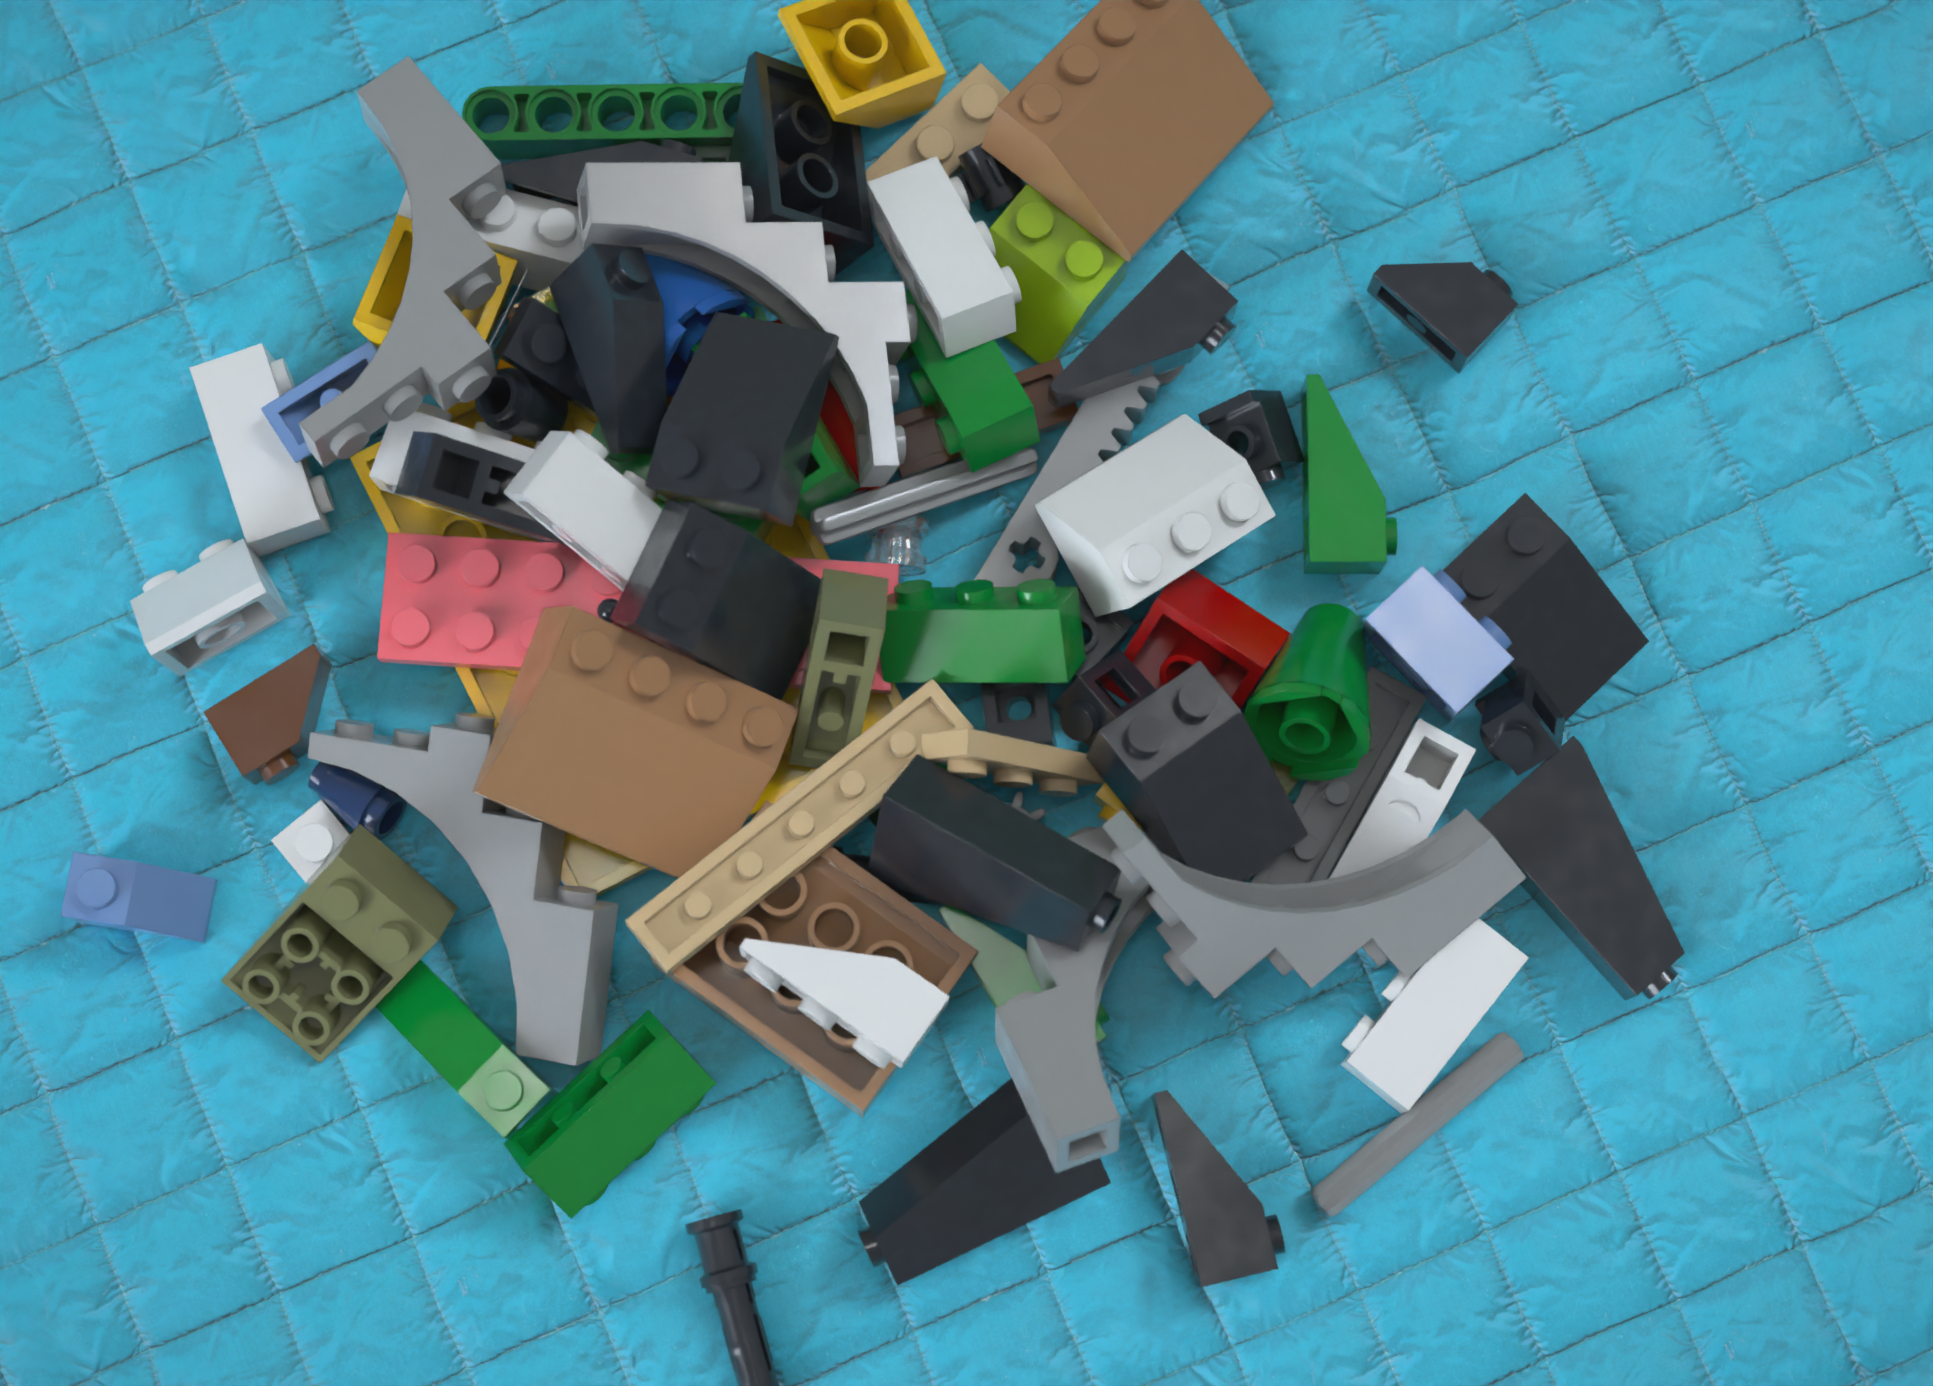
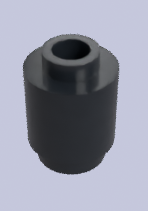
[475,367,568,443]

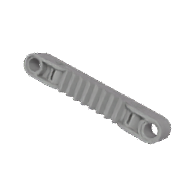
[974,254,1230,587]

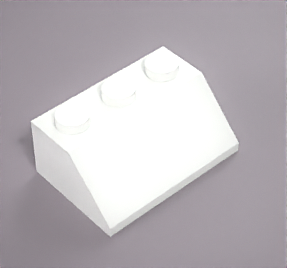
[1034,414,1276,617]

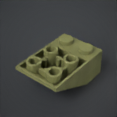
[221,824,458,1063]

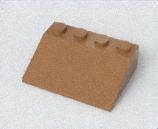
[981,0,1274,263]
[472,606,799,879]
[650,800,978,1118]

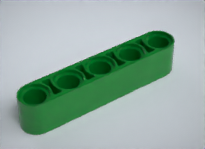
[462,83,743,160]

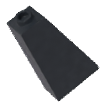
[1478,736,1685,1000]
[867,754,1122,951]
[858,1078,1111,1286]

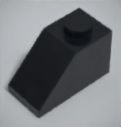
[1366,262,1518,373]

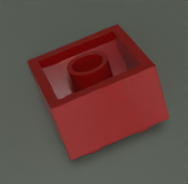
[1103,569,1291,710]

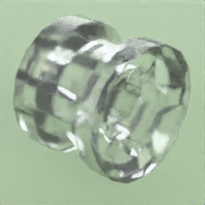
[864,516,929,576]

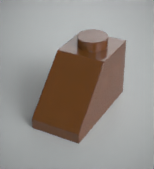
[204,644,332,785]

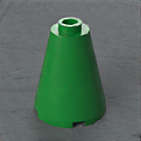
[1243,603,1372,781]

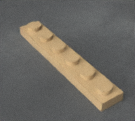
[626,678,974,976]

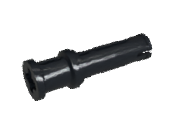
[685,1209,780,1386]

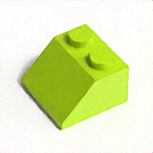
[989,184,1128,365]

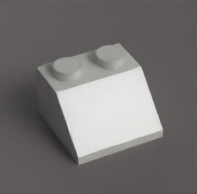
[130,538,291,677]

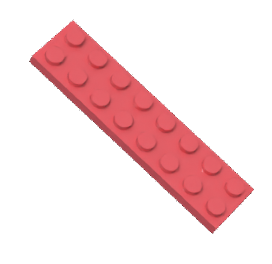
[377,532,900,694]

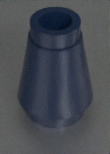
[308,761,407,840]

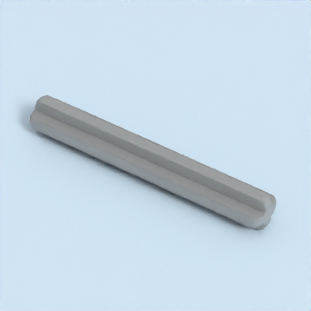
[810,446,1038,545]
[1311,1032,1524,1216]

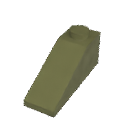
[788,568,888,768]

